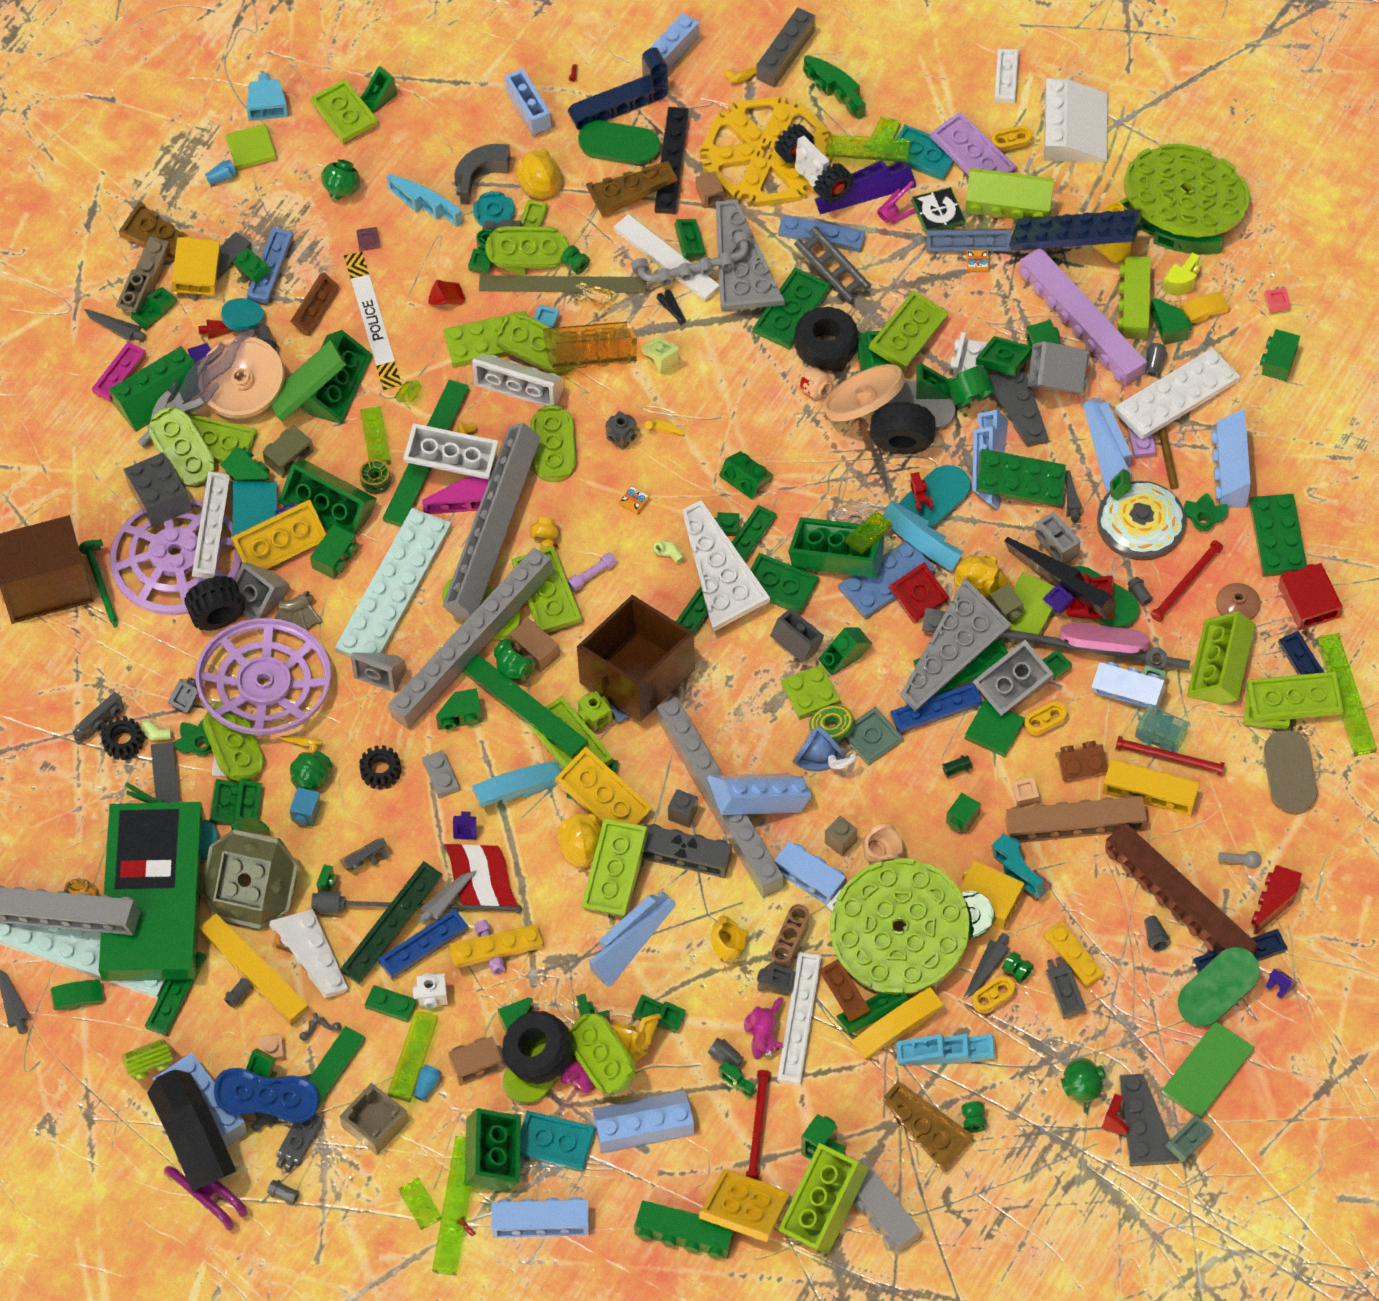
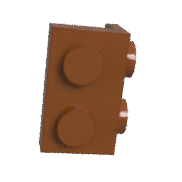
[1055,741,1108,780]

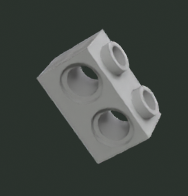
[1035,511,1081,564]

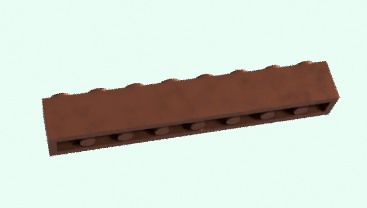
[1105,823,1258,955]

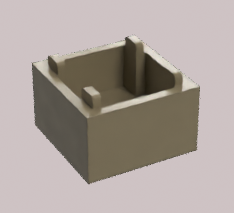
[339,1083,409,1155]

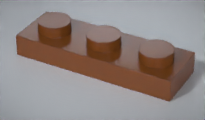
[290,272,339,335]
[819,959,870,1022]

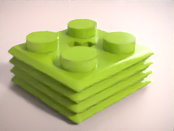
[121,1039,174,1080]

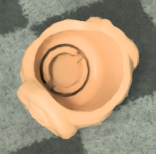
[863,823,903,863]

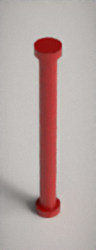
[1151,540,1223,622]
[1115,736,1225,776]
[745,1070,771,1180]

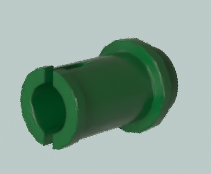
[942,755,972,777]

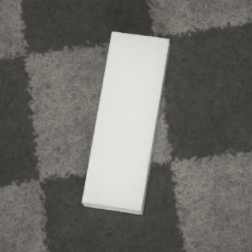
[994,48,1019,104]

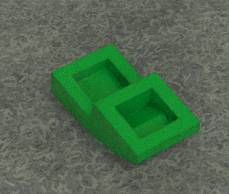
[131,287,177,330]
[50,979,103,1010]
[632,994,686,1032]

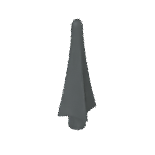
[1066,470,1082,521]

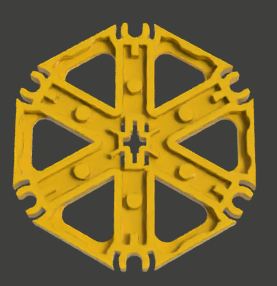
[700,96,834,207]

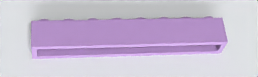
[1019,249,1147,386]

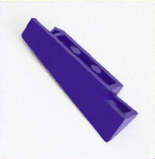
[814,158,916,214]

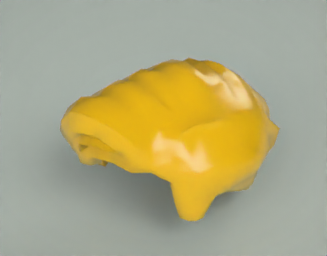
[710,915,748,962]

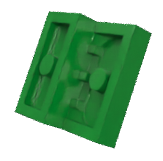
[209,779,262,826]

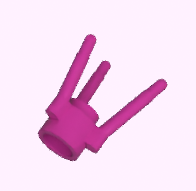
[877,181,916,224]

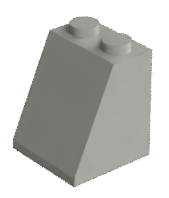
[1027,341,1090,394]

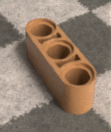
[771,904,809,969]

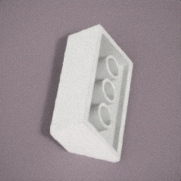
[472,354,564,407]
[403,423,498,479]

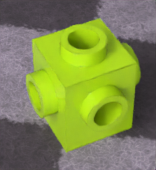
[577,691,612,732]

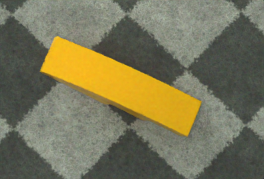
[851,987,945,1061]

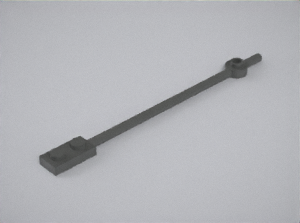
[922,608,1190,670]

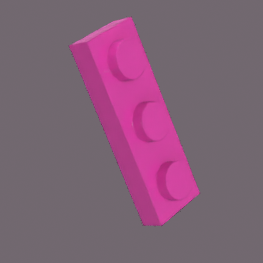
[92,342,146,402]

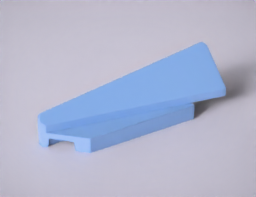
[972,410,1008,509]
[589,891,676,987]

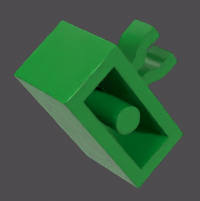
[801,1114,846,1160]

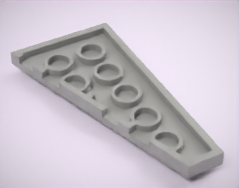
[716,200,785,311]
[900,577,1012,712]

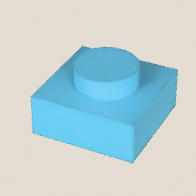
[533,304,560,328]

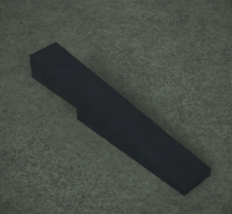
[1004,537,1116,619]

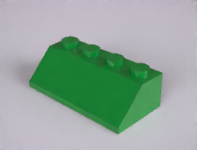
[300,330,373,424]
[109,346,201,432]
[278,460,377,535]
[788,517,885,578]

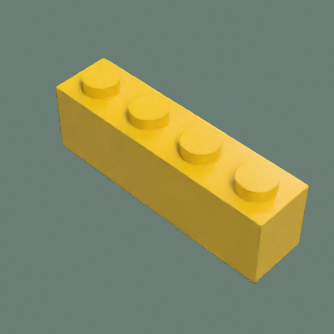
[1102,760,1199,816]

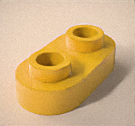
[991,125,1032,152]
[1024,702,1067,736]
[972,976,1015,1014]

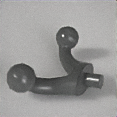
[299,1013,341,1041]

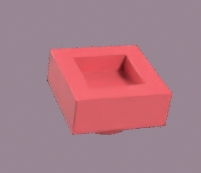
[1264,287,1291,313]

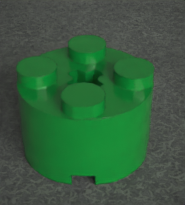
[945,364,995,410]

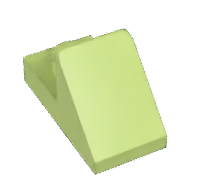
[640,337,679,373]

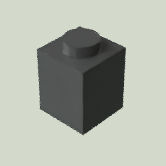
[668,789,698,828]

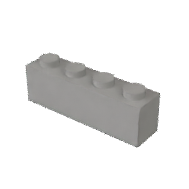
[854,1157,921,1255]

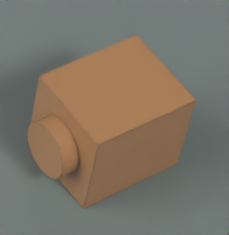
[696,171,724,208]

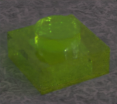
[394,380,422,403]

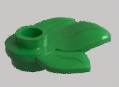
[1184,493,1228,531]
[173,719,212,756]

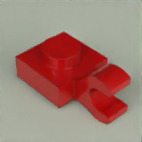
[910,472,933,513]

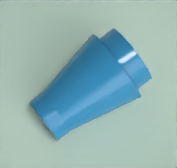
[205,159,237,185]
[413,1064,442,1102]

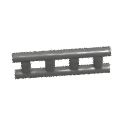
[794,226,871,304]

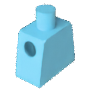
[246,73,288,121]

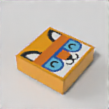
[966,250,989,272]
[619,485,650,515]

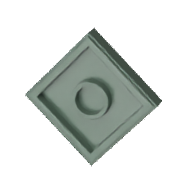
[843,707,904,766]

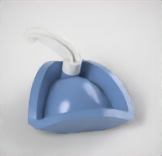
[793,727,856,772]

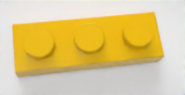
[1043,922,1104,989]

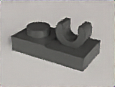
[340,838,388,870]

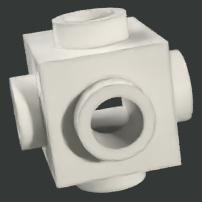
[413,973,448,1009]

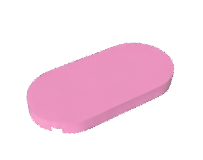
[1060,623,1150,653]

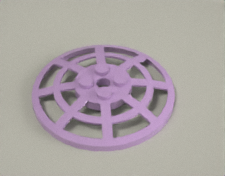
[110,499,242,615]
[196,618,331,735]

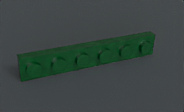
[340,861,442,985]

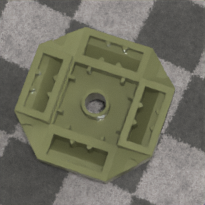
[201,829,300,929]

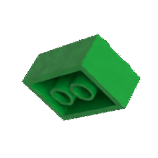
[464,1108,521,1193]

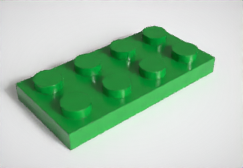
[976,449,1066,508]
[1249,494,1307,577]

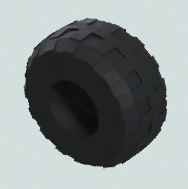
[794,307,859,370]
[870,402,936,454]
[502,1011,575,1084]

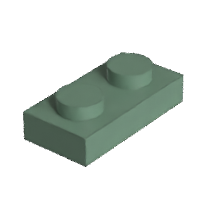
[1165,1115,1213,1163]

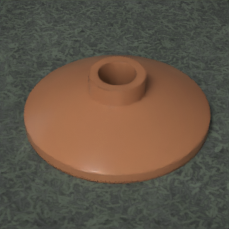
[1216,583,1261,620]

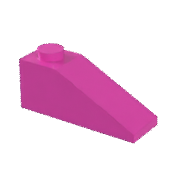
[422,476,487,514]

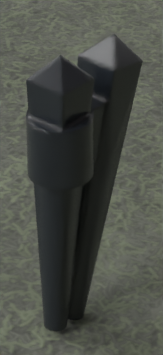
[656,290,686,323]

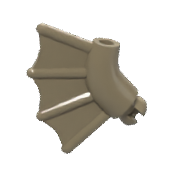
[274,591,323,634]

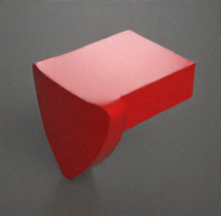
[428,280,465,305]
[1101,1094,1130,1134]

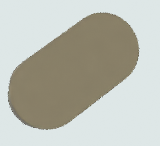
[1263,730,1317,814]

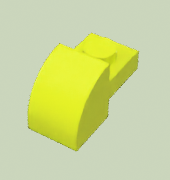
[1163,252,1200,295]

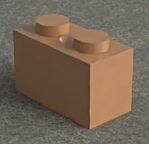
[509,618,560,672]
[448,1036,503,1086]

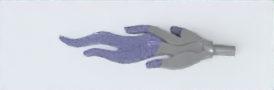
[137,330,255,448]

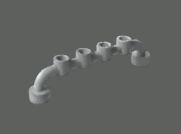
[631,232,752,286]

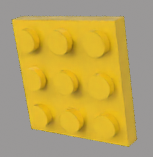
[699,1169,791,1242]

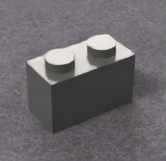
[770,608,824,663]

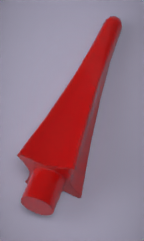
[198,319,234,339]

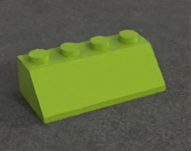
[965,168,1054,221]
[1187,611,1256,705]
[778,1143,870,1255]

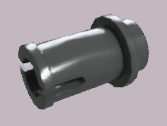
[1128,577,1153,606]
[224,978,253,1008]
[267,1180,300,1205]

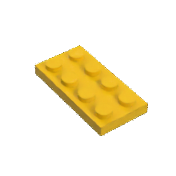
[230,499,326,569]
[554,747,653,825]

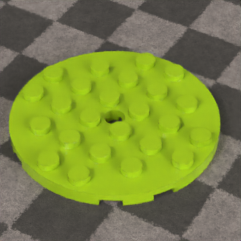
[1124,144,1250,238]
[830,858,970,995]

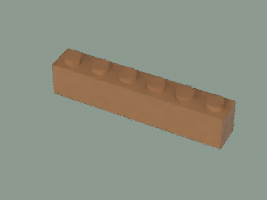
[1005,795,1147,843]

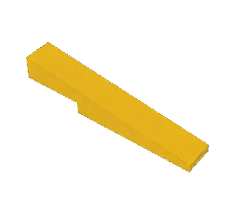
[198,914,308,1026]

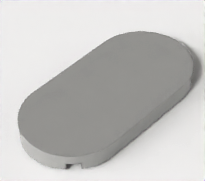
[886,379,955,431]

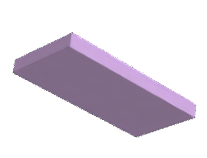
[929,111,1017,175]

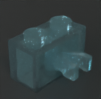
[1135,705,1189,753]

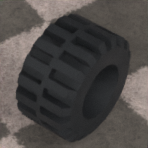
[184,576,246,631]

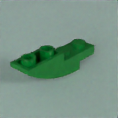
[803,55,866,120]
[1138,217,1223,255]

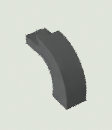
[454,144,511,205]

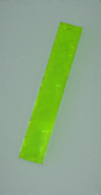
[1316,633,1377,757]
[432,1136,472,1276]

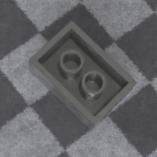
[123,452,192,527]

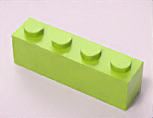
[1118,256,1151,340]

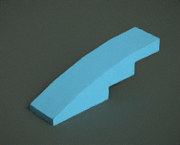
[386,174,463,227]
[881,500,963,572]
[472,761,561,808]
[896,1034,996,1065]

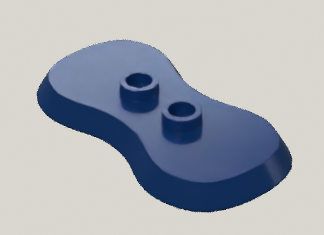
[214,1068,319,1123]

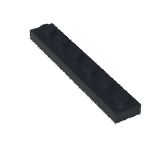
[655,107,689,214]

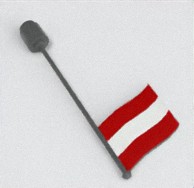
[311,844,522,915]

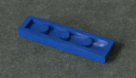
[890,683,982,733]
[378,909,468,979]

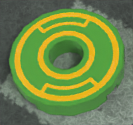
[809,705,854,743]

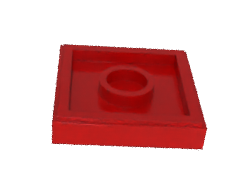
[888,562,950,623]

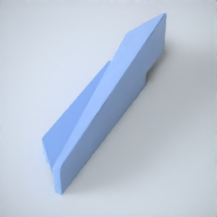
[1083,398,1132,492]

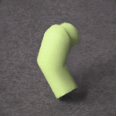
[653,542,685,565]
[140,719,172,741]

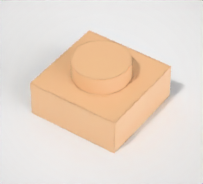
[1011,777,1040,806]
[258,1035,284,1061]

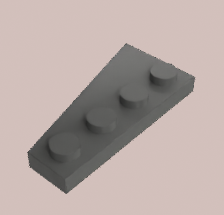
[989,368,1048,447]
[1119,1074,1178,1167]

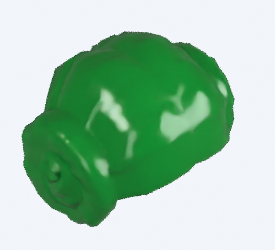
[494,639,537,680]
[290,750,333,791]

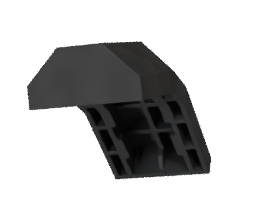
[147,1069,237,1191]

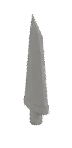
[418,871,476,924]

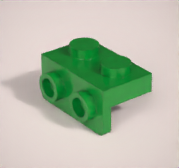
[719,451,773,499]

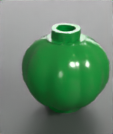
[321,159,361,200]
[1061,1058,1107,1102]

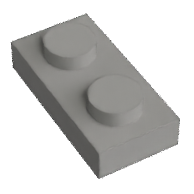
[422,750,460,799]

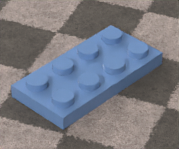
[838,541,936,620]

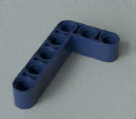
[567,47,668,130]

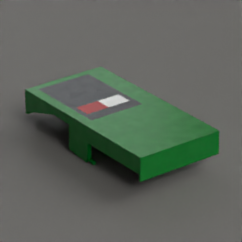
[98,802,206,981]

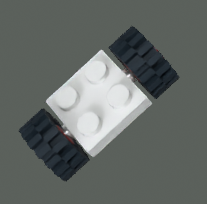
[774,123,854,204]

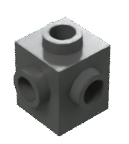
[605,411,637,450]

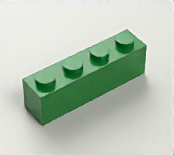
[634,1200,735,1259]

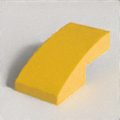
[1179,292,1230,323]

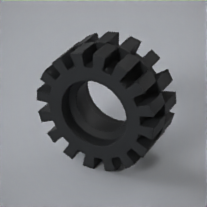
[101,716,144,760]
[359,745,401,790]

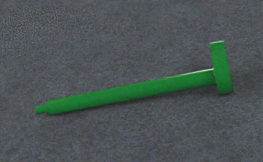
[79,539,118,628]

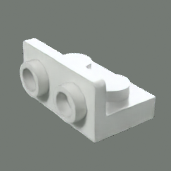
[950,332,987,379]

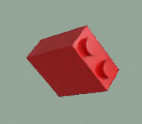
[1278,563,1343,630]

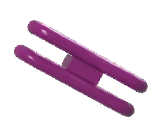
[164,1158,248,1231]

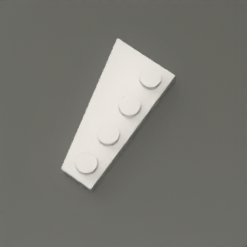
[269,909,348,998]

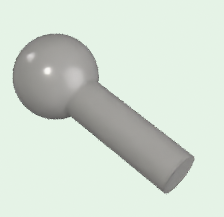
[1218,851,1262,869]

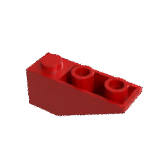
[1251,865,1302,934]

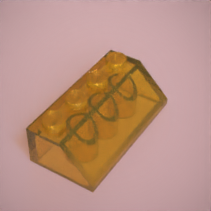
[543,321,637,370]

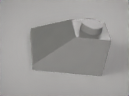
[234,562,290,619]
[350,652,406,693]

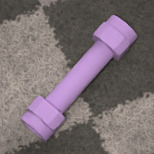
[567,552,617,592]
[474,920,505,975]

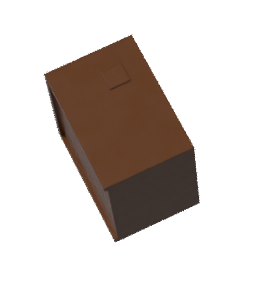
[0,515,93,624]
[577,595,695,722]

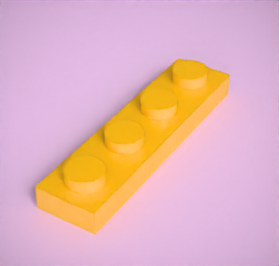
[448,924,543,969]

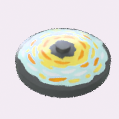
[1097,481,1186,561]

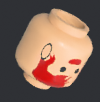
[800,367,832,399]

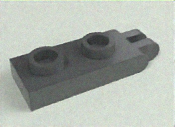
[73,692,124,743]
[1045,957,1086,1019]
[276,1115,324,1172]

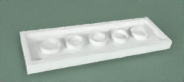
[1114,348,1240,440]

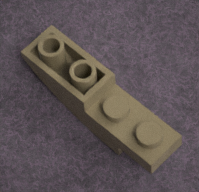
[116,236,170,313]

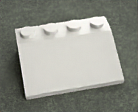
[1044,78,1107,163]

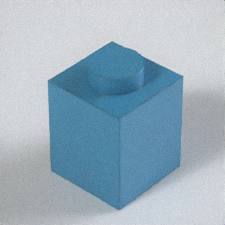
[290,787,321,826]

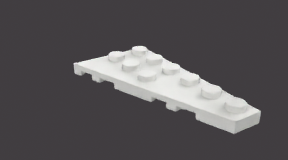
[682,500,770,632]

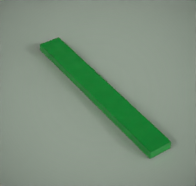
[383,379,469,527]
[676,505,777,636]
[462,654,588,759]

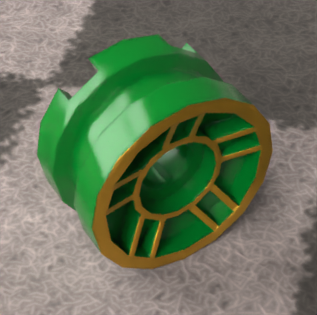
[359,459,391,494]

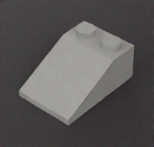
[972,640,1054,716]

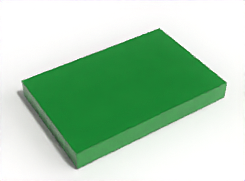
[750,553,819,615]

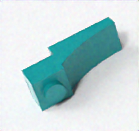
[992,833,1046,899]

